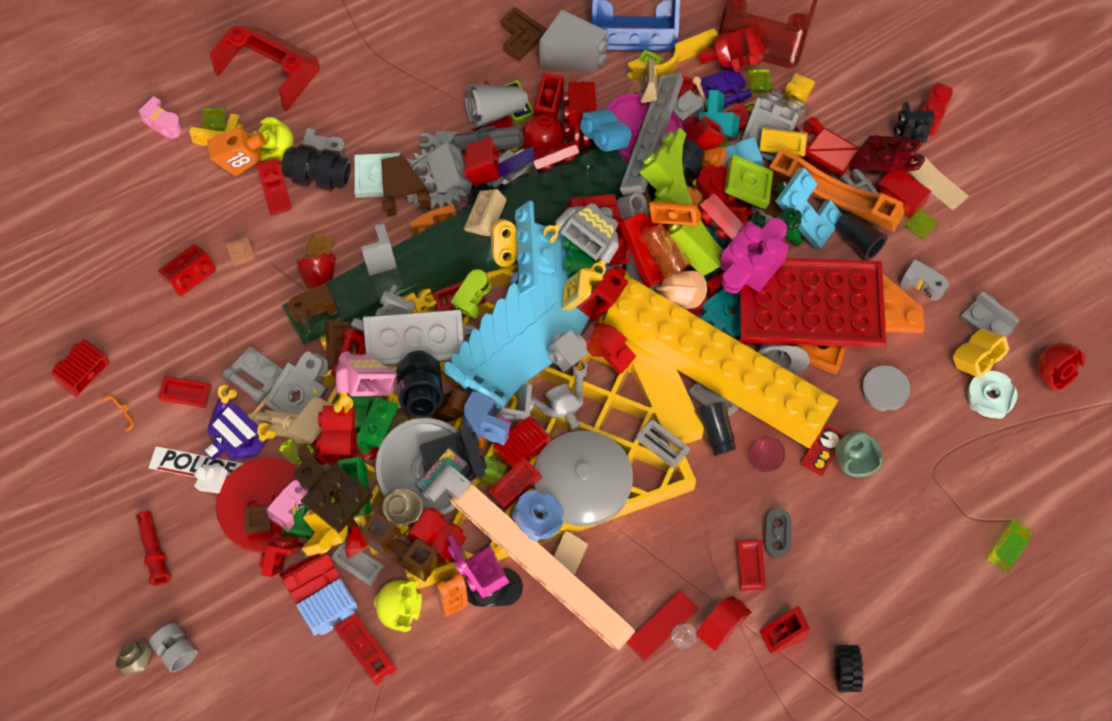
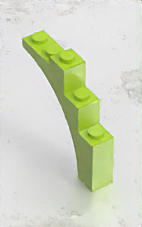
[639,128,724,276]

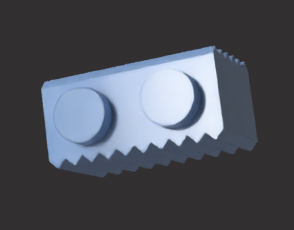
[296,578,358,636]

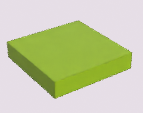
[724,154,773,209]

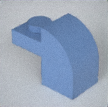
[463,391,510,445]

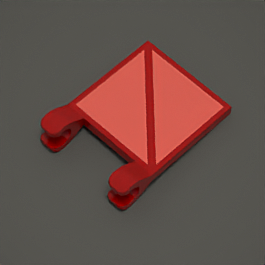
[804,117,860,176]

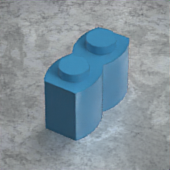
[580,109,632,152]

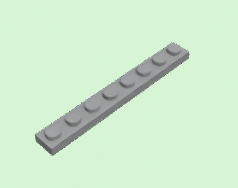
[620,72,683,195]

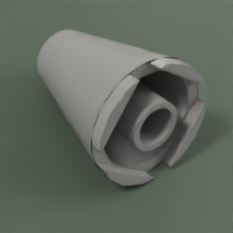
[464,84,528,128]

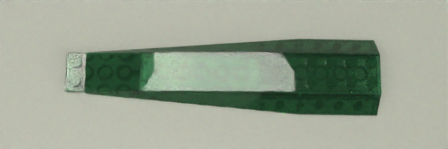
[282,142,641,345]

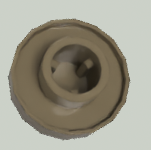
[115,639,152,674]

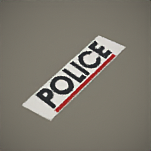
[149,446,244,479]

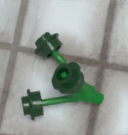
[747,181,803,246]

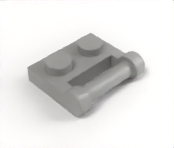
[222,346,283,404]

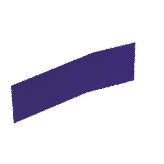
[478,146,535,185]

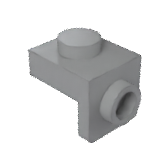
[672,90,705,124]

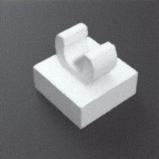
[194,465,228,493]

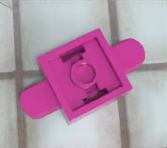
[720,218,789,293]

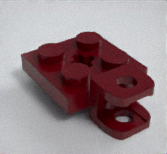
[851,135,925,171]

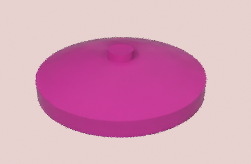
[606,94,686,164]

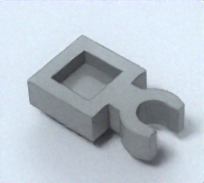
[419,131,458,152]

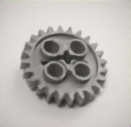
[406,146,471,212]

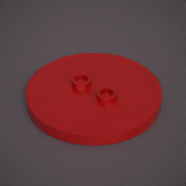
[216,458,304,553]

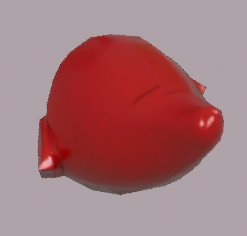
[297,253,336,290]

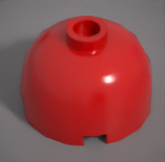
[522,114,565,152]
[1037,342,1086,391]

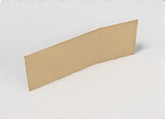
[909,154,969,210]

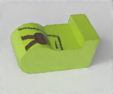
[450,269,492,320]

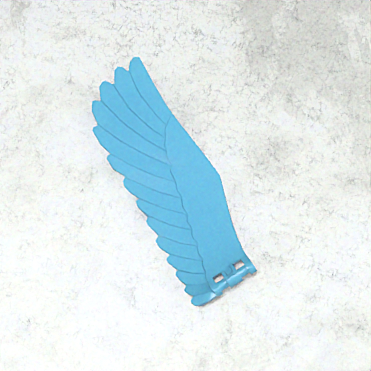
[444,229,623,410]

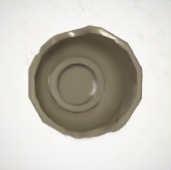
[381,487,423,526]

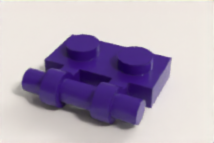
[700,69,752,108]

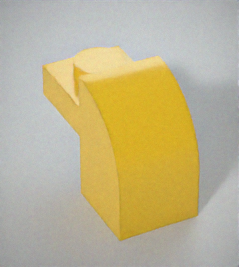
[302,497,348,556]

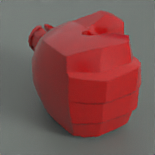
[699,27,765,73]

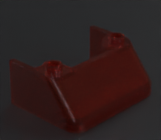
[718,0,818,68]

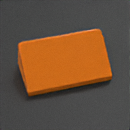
[649,201,701,226]

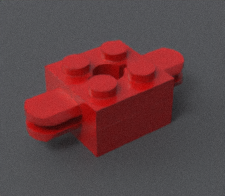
[564,81,597,148]

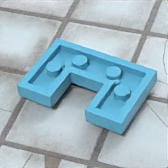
[776,168,843,249]

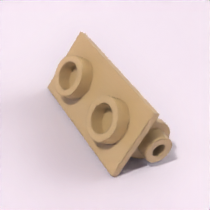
[252,410,299,438]

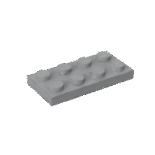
[363,309,463,365]

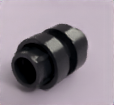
[646,139,705,199]
[282,144,351,191]
[397,350,443,418]

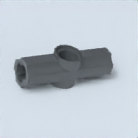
[454,126,524,154]

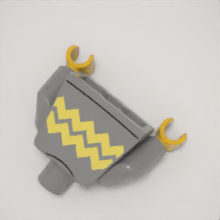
[543,203,619,275]

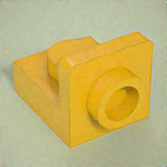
[784,73,815,105]

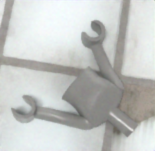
[516,361,588,430]

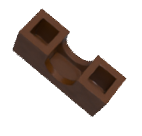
[360,511,440,582]

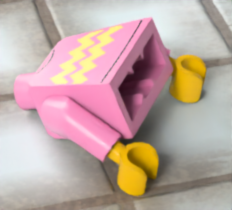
[334,351,400,413]

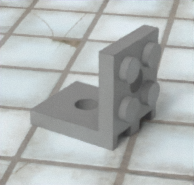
[741,90,809,161]

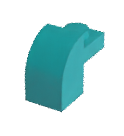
[699,90,740,139]

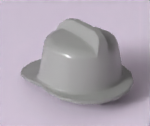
[758,343,810,373]

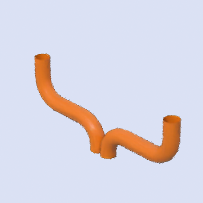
[102,395,134,432]

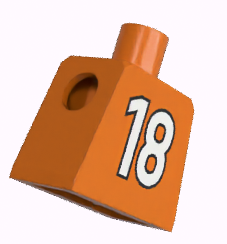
[207,128,266,176]

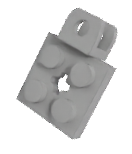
[264,352,329,414]

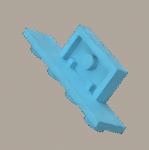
[515,201,556,295]

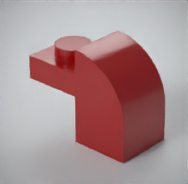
[684,116,725,151]
[581,323,636,374]
[696,596,752,651]

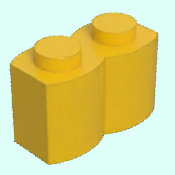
[953,328,1009,377]

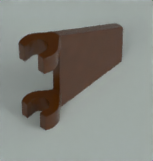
[381,155,431,216]

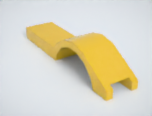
[627,28,718,81]

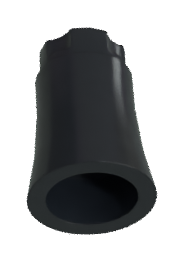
[835,212,887,260]
[694,401,736,456]

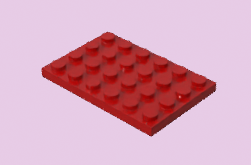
[740,258,886,348]

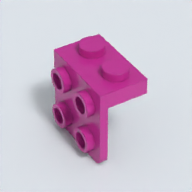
[447,534,510,598]

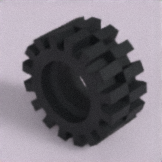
[834,645,864,693]

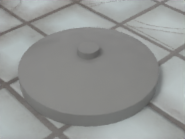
[374,418,474,515]
[534,431,633,526]

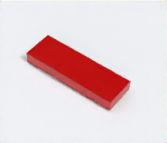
[627,590,699,661]

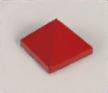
[344,526,368,558]

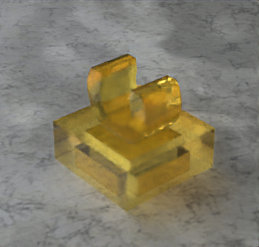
[304,233,335,258]

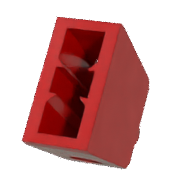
[576,266,628,322]

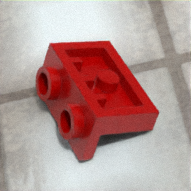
[157,244,216,297]

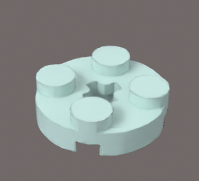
[967,371,1018,419]

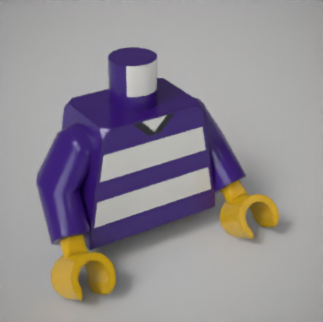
[204,385,276,461]

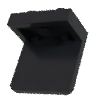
[419,426,487,481]

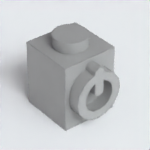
[546,330,589,373]

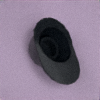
[464,567,523,607]

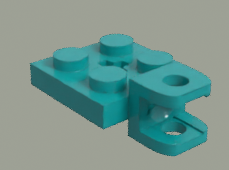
[700,288,740,339]

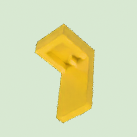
[189,114,244,146]

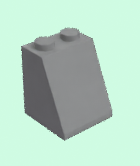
[540,10,609,73]

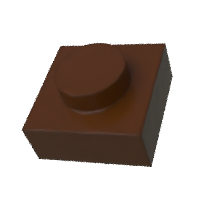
[245,506,272,535]

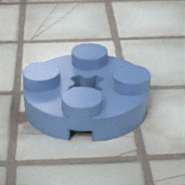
[512,490,564,541]

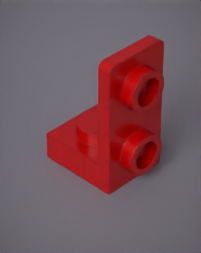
[256,158,292,215]

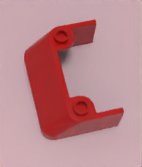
[209,26,320,111]

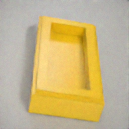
[760,128,808,156]

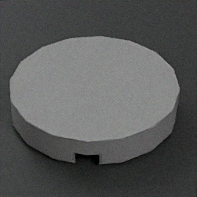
[862,365,910,411]

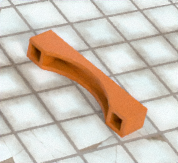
[769,149,904,232]

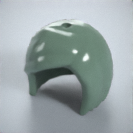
[835,430,883,478]

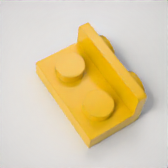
[561,268,603,311]

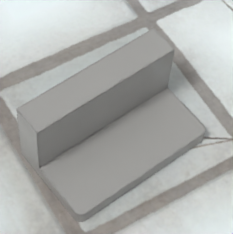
[427,142,473,194]
[361,223,397,275]

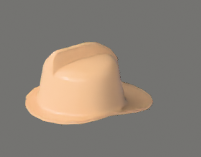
[656,271,707,309]

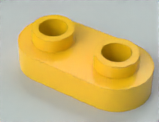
[491,219,517,267]

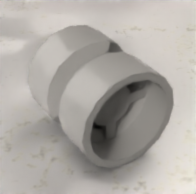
[149,623,198,673]

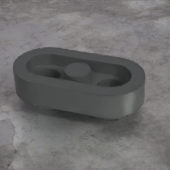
[765,508,791,559]

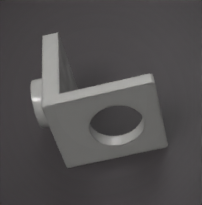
[494,384,534,422]

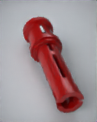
[135,511,172,586]

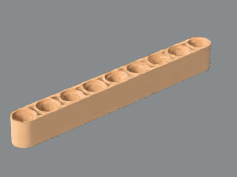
[449,483,635,651]

